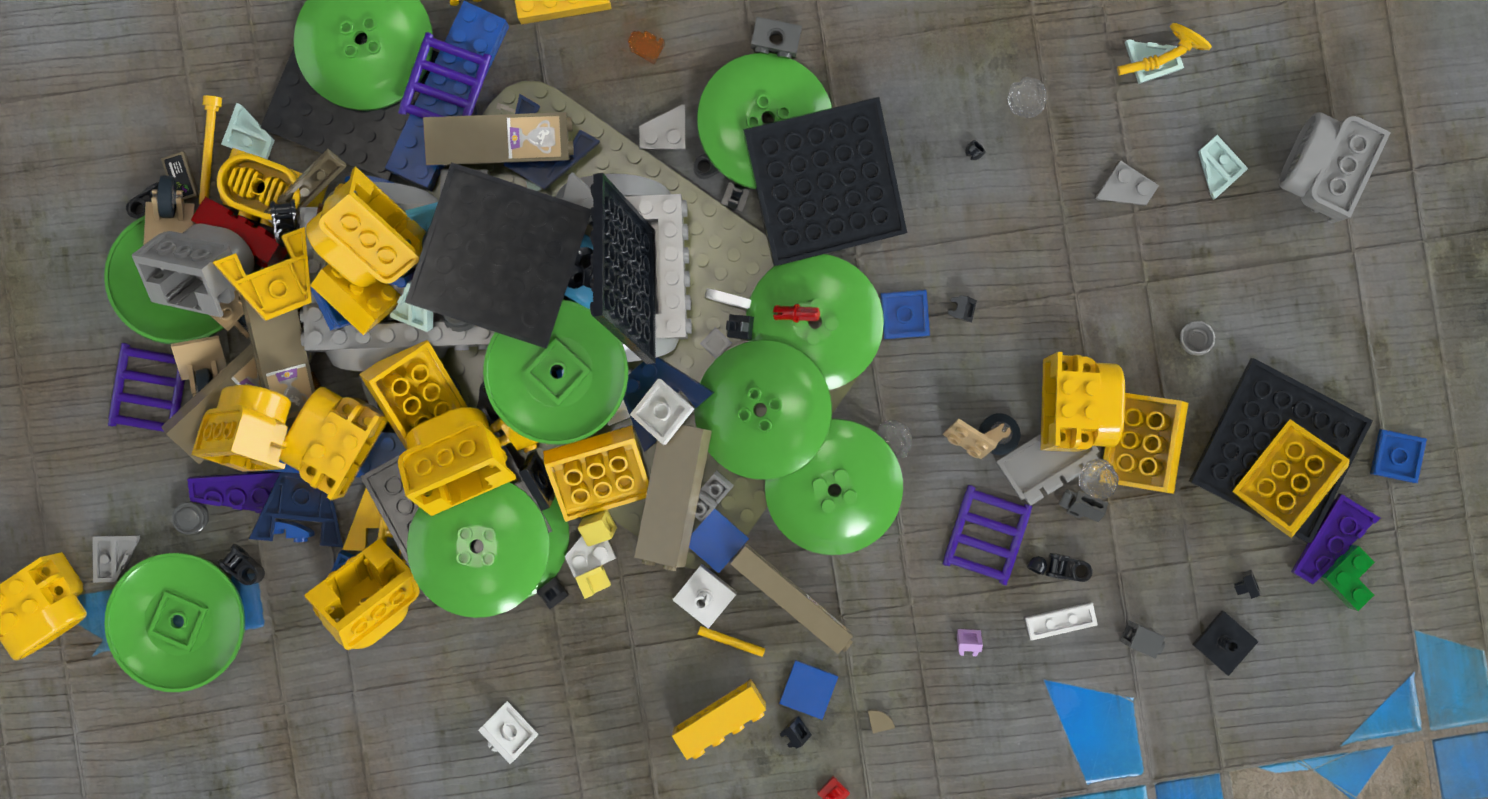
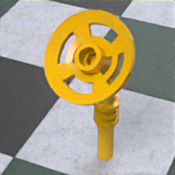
[1117,23,1212,75]

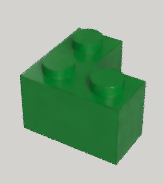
[1320,544,1375,611]

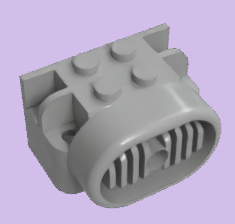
[1279,112,1391,223]
[132,223,255,317]

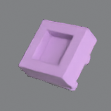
[957,629,983,656]

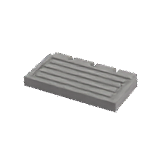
[996,434,1100,506]

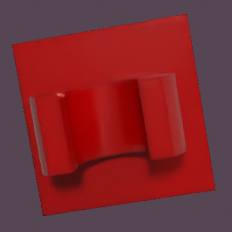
[817,776,850,799]

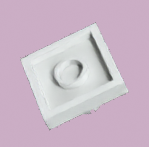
[630,379,694,445]
[673,564,737,629]
[478,701,539,764]

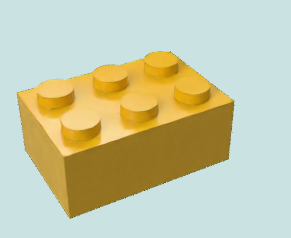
[310,264,401,336]

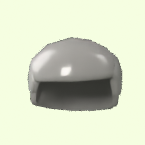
[1180,321,1215,356]

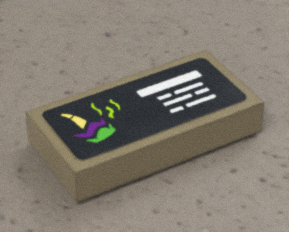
[161,152,199,201]

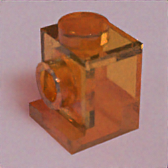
[628,31,665,64]

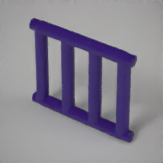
[398,32,492,118]
[108,343,185,432]
[942,485,1033,585]

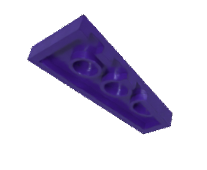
[187,471,280,513]
[1291,494,1380,584]

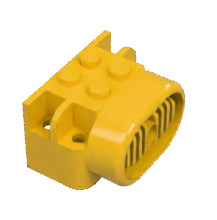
[217,148,328,228]
[306,166,426,287]
[1041,352,1125,452]
[191,385,291,472]
[280,387,388,500]
[398,407,516,516]
[304,538,420,650]
[0,552,87,660]

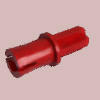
[773,304,820,323]

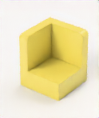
[578,510,617,546]
[575,565,611,599]

